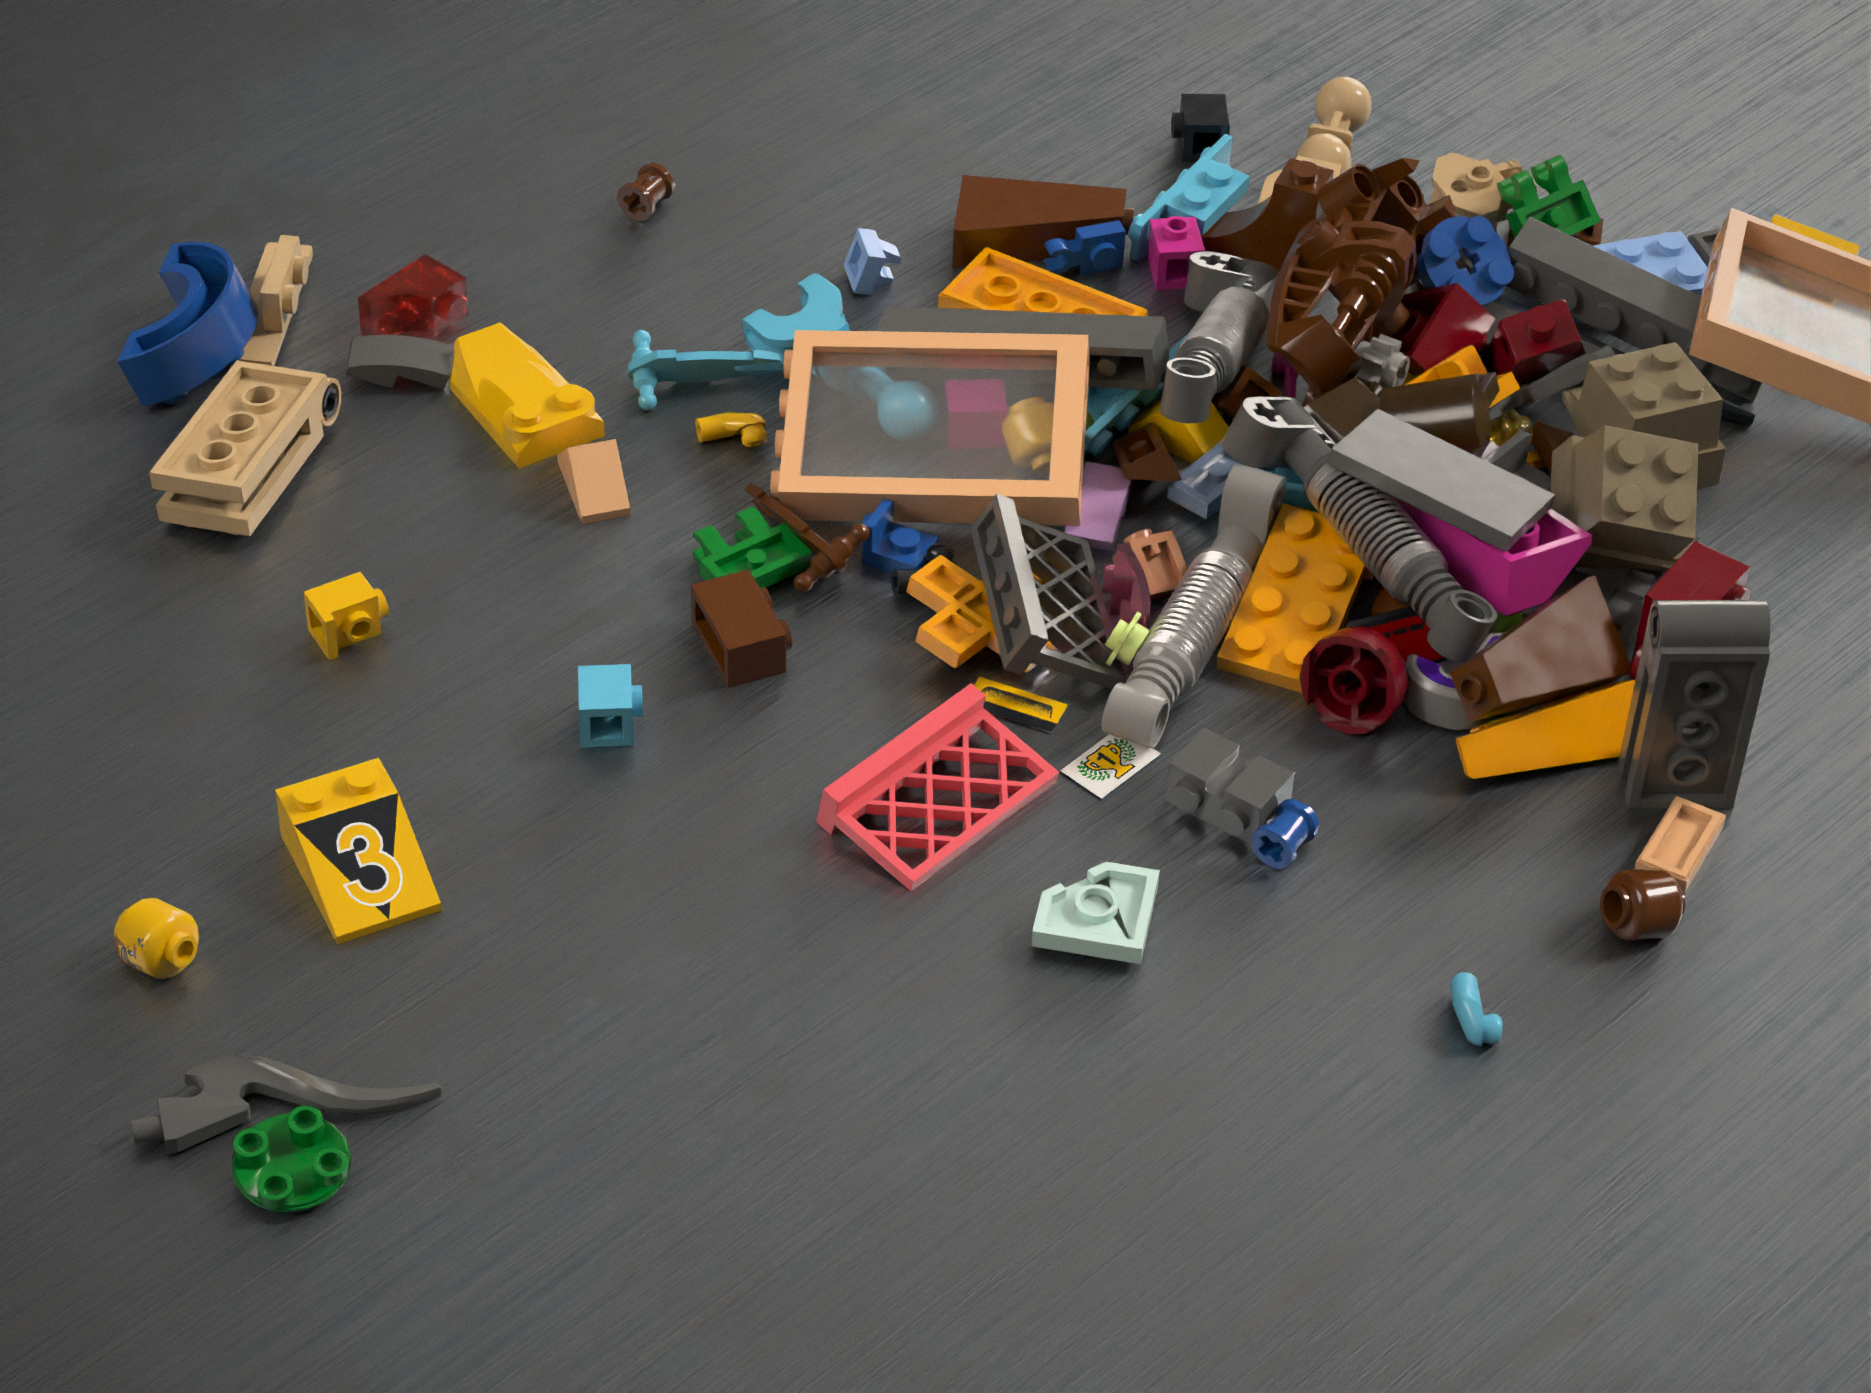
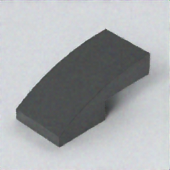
[346,334,454,390]

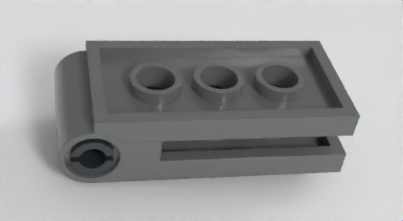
[1618,600,1770,808]

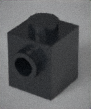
[1171,94,1230,162]

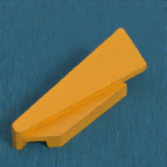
[1455,680,1635,779]

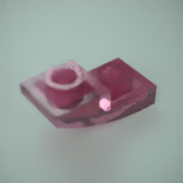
[1102,544,1151,630]

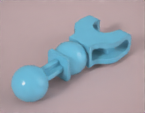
[741,273,939,443]

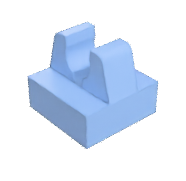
[843,228,901,295]

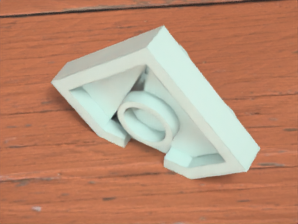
[1031,862,1160,964]

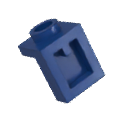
[861,498,939,574]

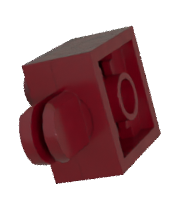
[1630,541,1751,680]

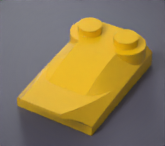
[449,322,605,469]

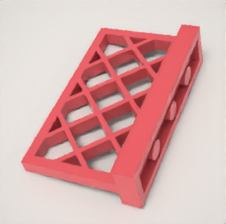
[816,683,1059,892]

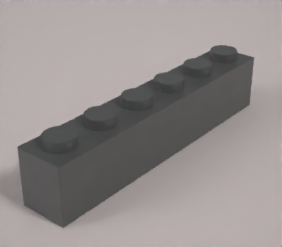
[1506,217,1787,402]
[875,306,1170,390]

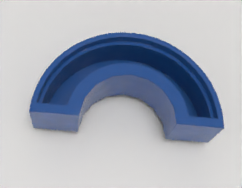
[117,242,258,407]

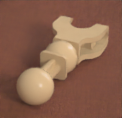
[1258,77,1372,204]

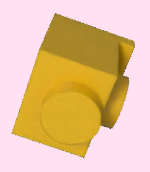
[304,572,389,660]

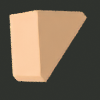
[557,439,630,524]

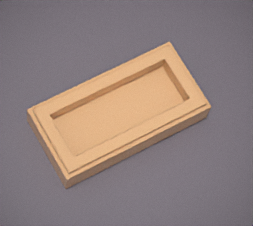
[1635,796,1726,894]

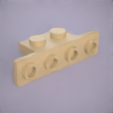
[228,235,313,366]

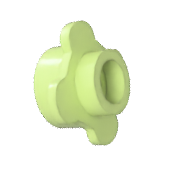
[1105,611,1150,666]

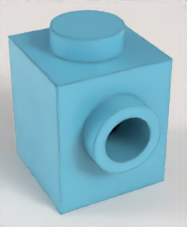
[578,664,643,748]

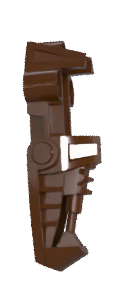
[1266,158,1455,400]

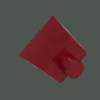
[1487,300,1586,383]

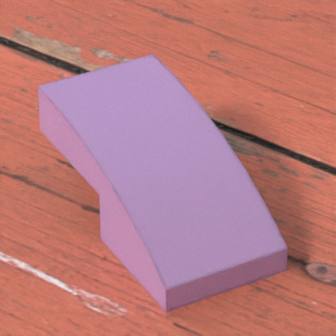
[1064,462,1134,552]

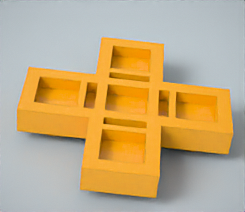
[906,555,1057,673]

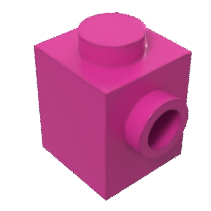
[1147,216,1205,290]

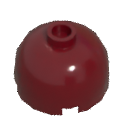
[1299,627,1408,734]

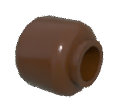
[1600,868,1686,941]

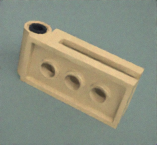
[149,360,341,536]

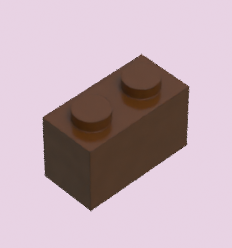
[691,569,792,688]

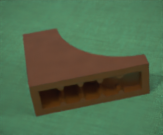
[1201,158,1334,272]

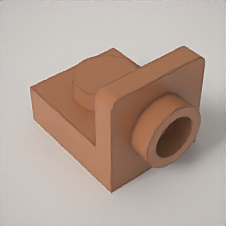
[1112,529,1188,603]

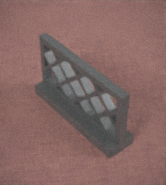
[970,494,1126,689]

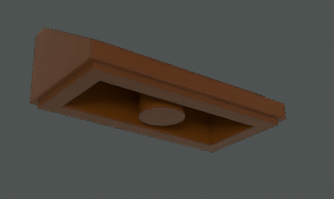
[1110,423,1182,481]

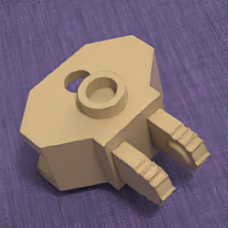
[1430,152,1538,232]

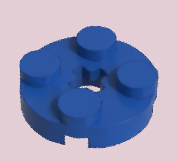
[1417,216,1514,308]

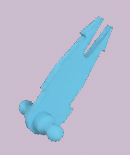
[627,330,782,411]

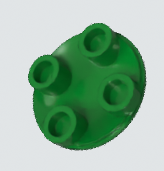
[231,1106,351,1212]

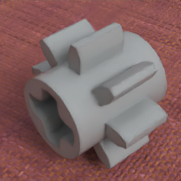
[1350,334,1410,388]

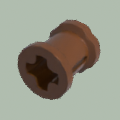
[617,162,675,221]

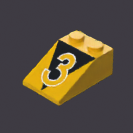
[275,758,442,945]

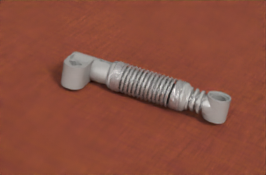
[1101,463,1287,748]

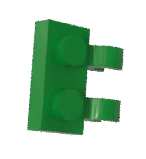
[1497,154,1601,238]
[692,507,813,588]

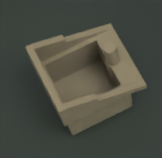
[1561,342,1726,489]
[1551,425,1698,571]

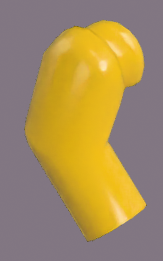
[695,412,768,447]

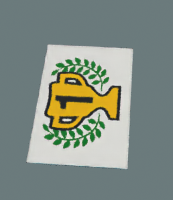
[1060,734,1161,799]

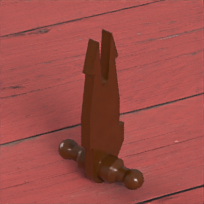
[744,483,870,593]

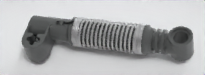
[1160,251,1279,424]
[1222,397,1497,663]

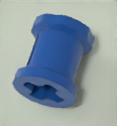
[1251,799,1320,869]

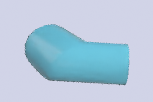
[1450,972,1503,1047]

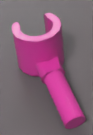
[1271,352,1299,398]

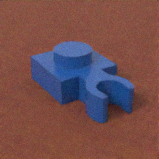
[1044,220,1126,276]

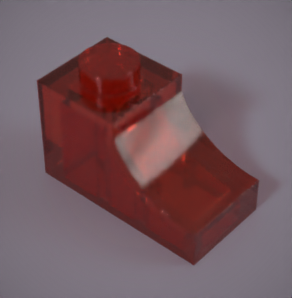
[358,254,468,336]

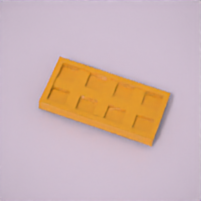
[1217,503,1371,693]

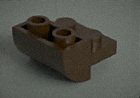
[1379,372,1500,454]

